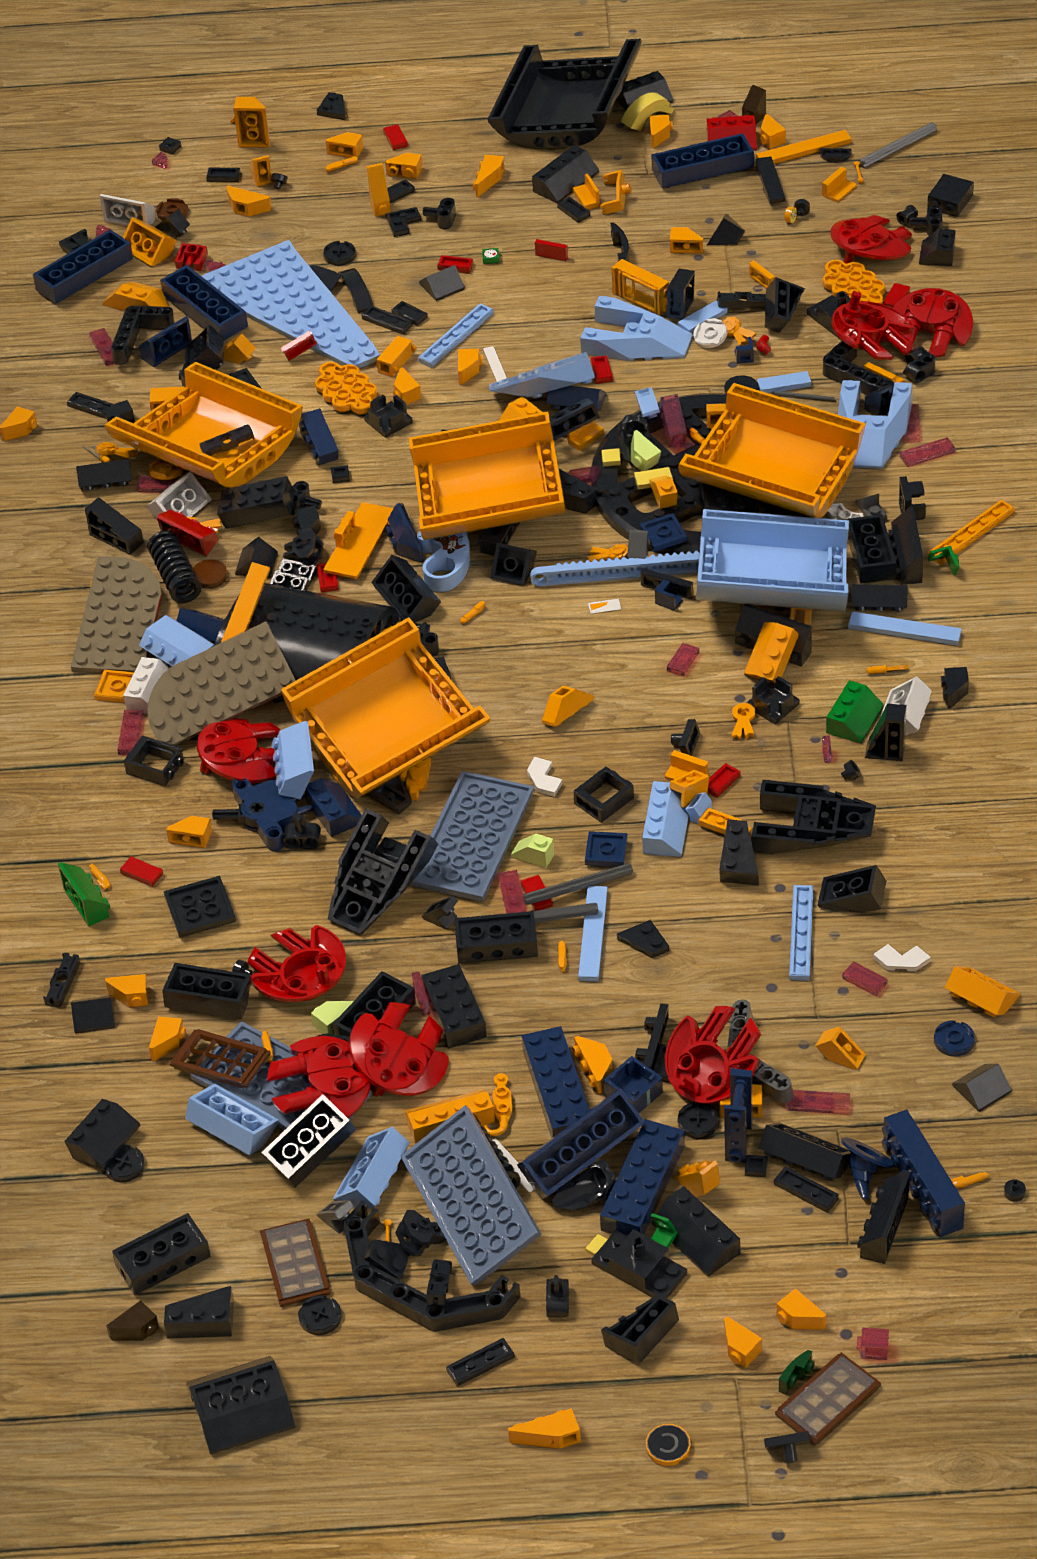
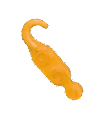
[483,1073,512,1136]

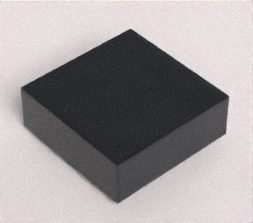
[331,465,350,483]
[745,1155,768,1178]

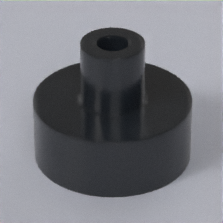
[271,173,288,189]
[794,199,810,216]
[841,760,861,780]
[232,959,253,975]
[1004,1179,1026,1202]

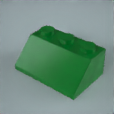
[826,680,884,744]
[58,862,110,927]

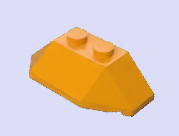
[103,282,168,311]

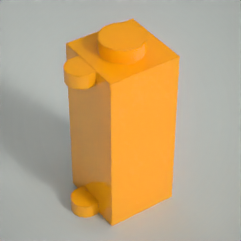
[377,336,417,377]

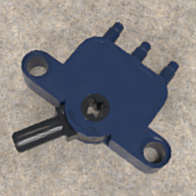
[212,778,313,851]

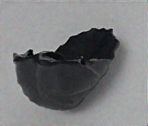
[618,414,649,470]
[552,1160,616,1211]

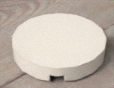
[693,318,728,349]

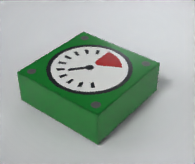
[482,248,500,264]

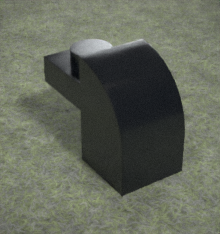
[106,400,135,423]

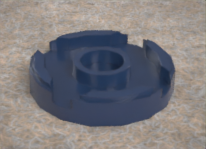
[934,1020,975,1056]

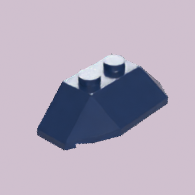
[386,503,424,563]

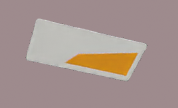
[588,599,621,614]

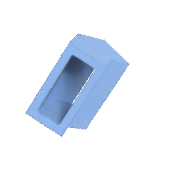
[685,792,712,824]

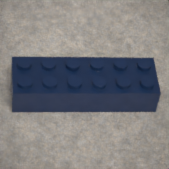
[651,133,754,188]
[33,229,133,304]
[160,265,248,340]
[521,1026,590,1138]
[517,1089,645,1199]
[882,1109,965,1237]
[600,1119,685,1236]

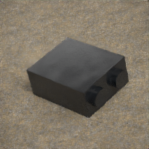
[927,174,974,217]

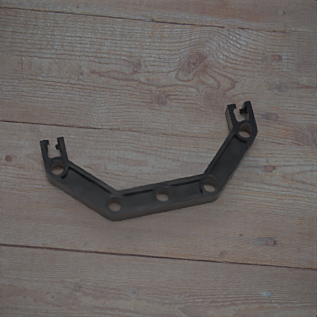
[344,1201,521,1332]

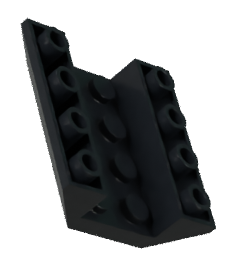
[186,1356,296,1455]

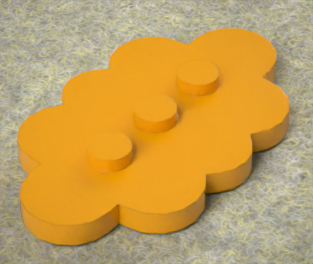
[822,260,885,304]
[315,362,377,414]

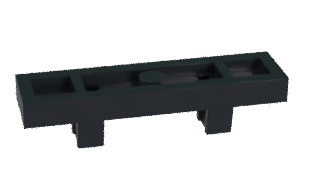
[635,1003,669,1070]

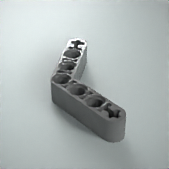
[727,999,794,1103]

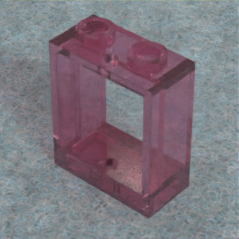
[659,394,687,449]

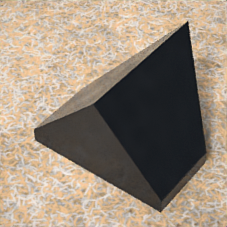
[707,213,745,245]

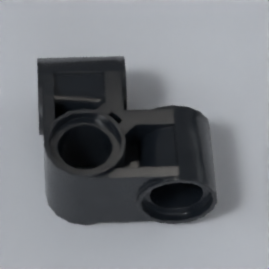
[903,346,935,383]

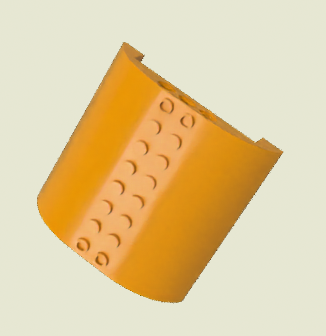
[105,362,303,488]
[679,383,866,518]
[409,412,566,540]
[281,617,491,798]

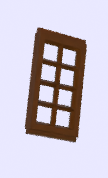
[169,1029,271,1089]

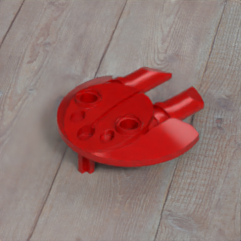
[830,215,912,264]
[893,288,973,357]
[832,291,914,360]
[197,718,281,784]
[248,925,346,1002]
[349,1002,449,1097]
[665,1006,761,1104]
[267,1036,371,1118]

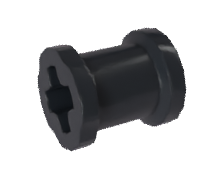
[896,205,918,225]

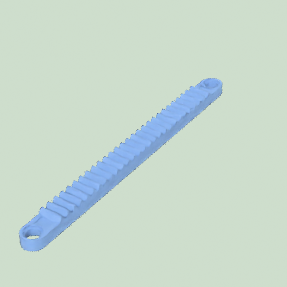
[530,551,700,586]

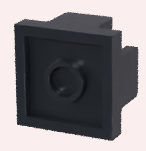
[364,395,413,438]
[899,476,926,520]
[746,676,800,725]

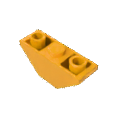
[226,185,272,217]
[542,686,595,727]
[572,1036,613,1094]
[673,1160,720,1197]

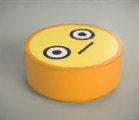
[784,206,797,224]

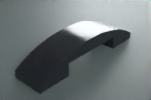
[610,222,629,262]
[338,268,373,313]

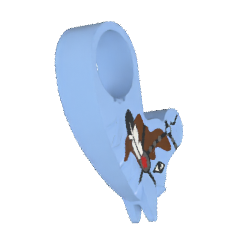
[417,532,470,592]

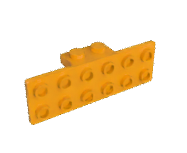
[324,502,394,579]

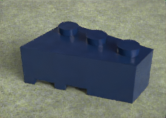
[299,408,339,465]

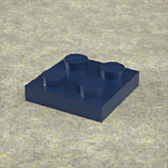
[640,513,687,552]
[585,831,628,867]

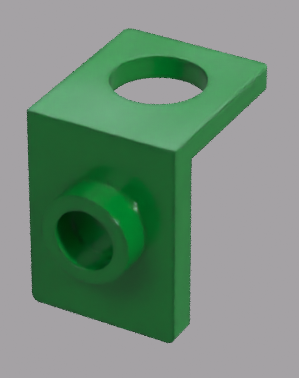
[928,545,960,575]
[651,1213,678,1248]

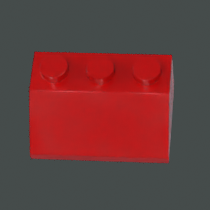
[706,115,757,151]
[156,509,218,557]

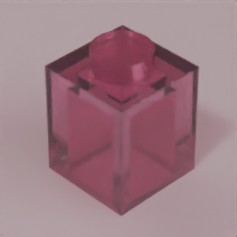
[857,1327,889,1360]

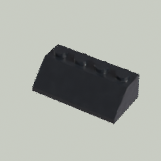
[532,145,599,203]
[185,324,224,370]
[888,507,923,585]
[371,554,441,623]
[735,604,812,667]
[162,963,252,1020]
[758,1122,850,1181]
[857,1171,910,1264]
[652,1186,741,1277]

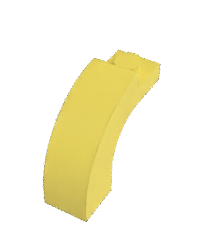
[621,93,674,131]

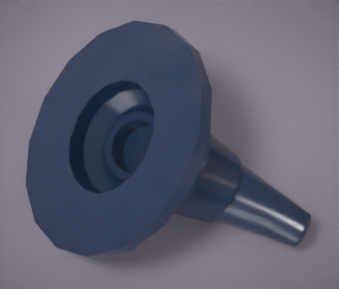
[841,1137,894,1201]

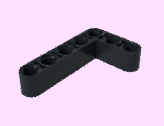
[111,306,175,365]
[822,340,894,395]

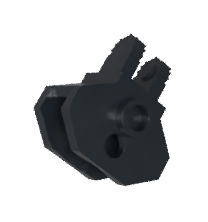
[283,527,324,565]
[395,1210,446,1257]

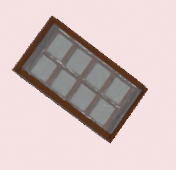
[260,1218,331,1307]
[775,1352,881,1446]

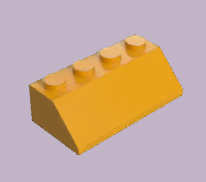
[403,1089,495,1144]

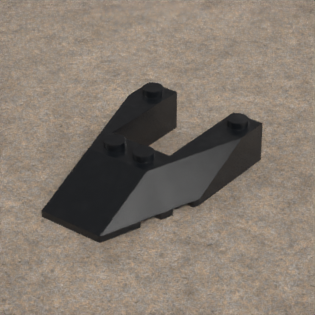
[751,779,876,854]
[328,808,438,935]

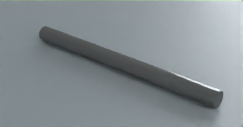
[774,391,835,401]

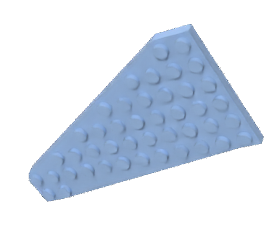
[202,240,380,368]

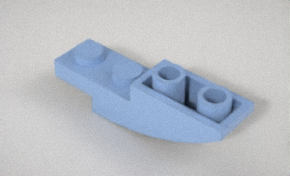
[634,387,660,419]

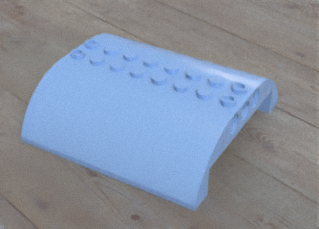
[696,509,849,612]

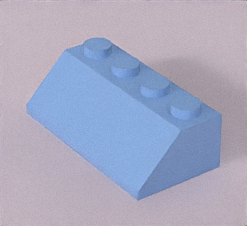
[139,615,215,666]
[272,721,314,799]
[642,781,689,857]
[185,1084,279,1155]
[333,1127,410,1209]

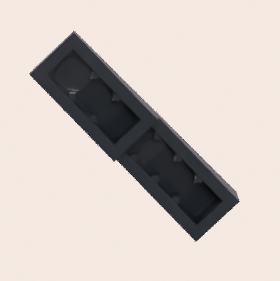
[755,156,786,204]

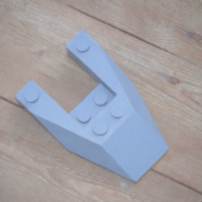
[580,296,693,361]
[489,352,595,399]
[838,380,913,469]

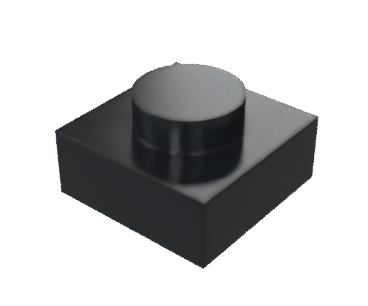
[159,137,181,155]

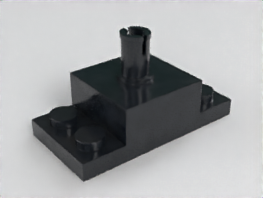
[807,291,851,340]
[591,1229,687,1298]

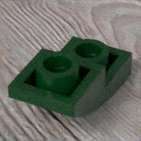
[779,1350,815,1395]

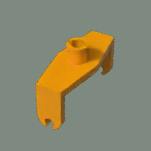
[600,170,632,214]

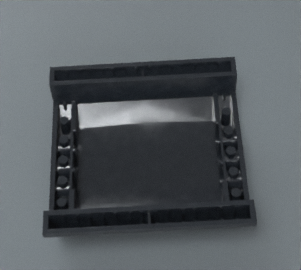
[487,38,642,149]
[215,583,399,700]

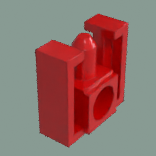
[175,243,208,271]

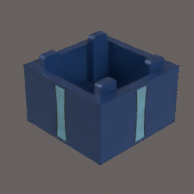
[603,1056,663,1113]

